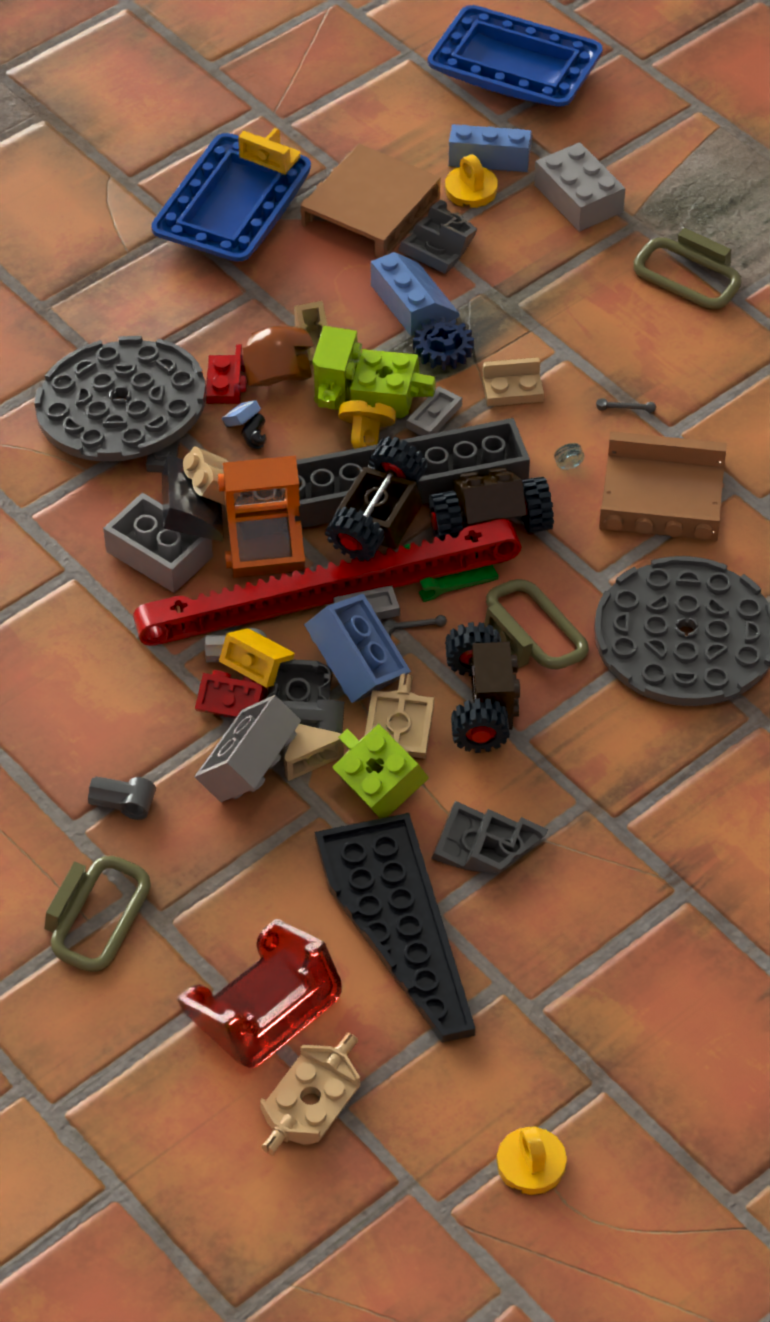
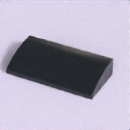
[162,455,224,542]

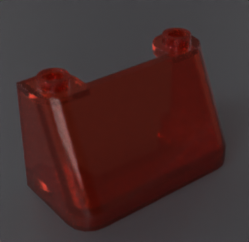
[177,919,342,1068]

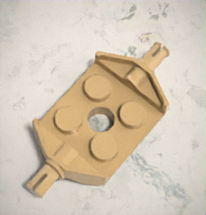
[260,1032,360,1155]

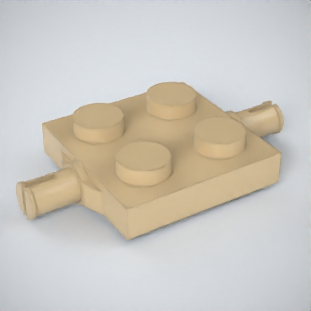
[365,674,434,759]

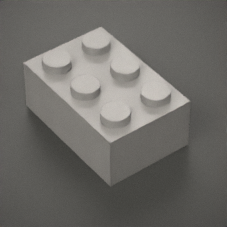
[534,142,625,232]
[103,492,213,593]
[194,695,302,802]

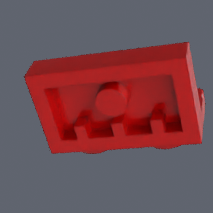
[206,344,247,404]
[195,670,267,719]

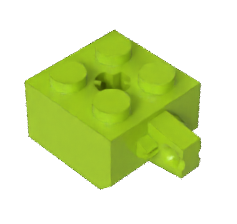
[312,326,362,410]
[350,349,436,419]
[332,724,429,819]

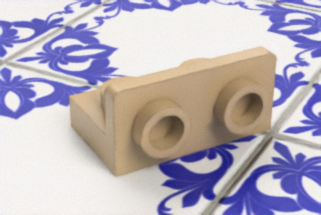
[483,358,544,407]

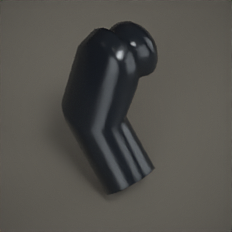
[241,413,266,449]

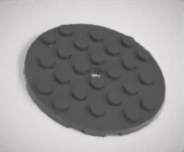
[34,336,207,462]
[594,556,770,706]

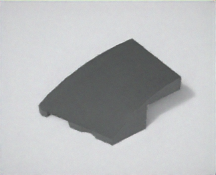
[398,200,477,274]
[431,801,548,873]

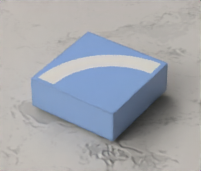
[222,400,261,427]

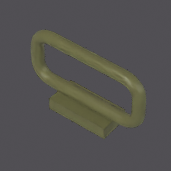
[633,228,742,309]
[484,579,589,670]
[44,856,151,972]

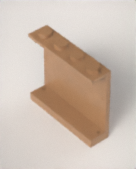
[300,144,441,258]
[599,431,727,541]

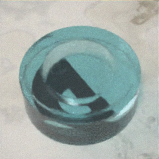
[554,443,585,469]

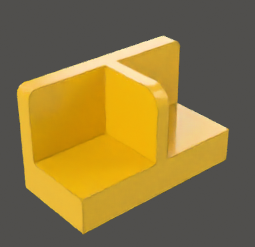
[238,128,301,174]
[219,628,295,687]

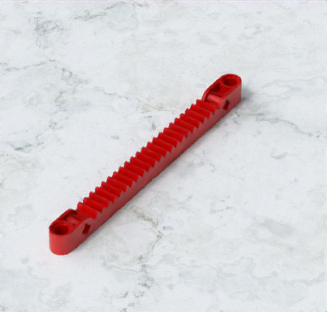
[133,519,522,646]

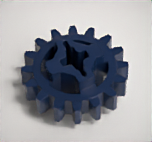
[413,317,474,370]

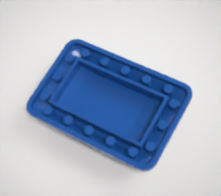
[428,5,603,107]
[151,133,311,262]

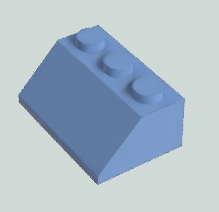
[449,124,533,172]
[370,252,459,336]
[304,594,411,703]

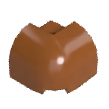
[243,326,314,386]

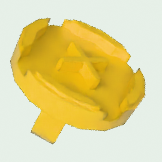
[445,154,498,208]
[338,400,396,449]
[496,1127,567,1195]

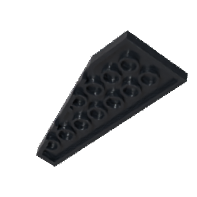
[315,813,476,1043]

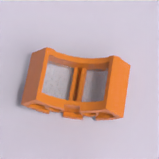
[218,455,305,578]

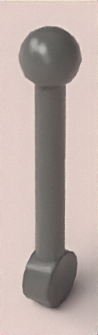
[596,398,656,413]
[383,615,447,633]

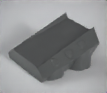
[266,659,332,702]

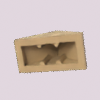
[294,301,327,361]
[284,724,344,781]

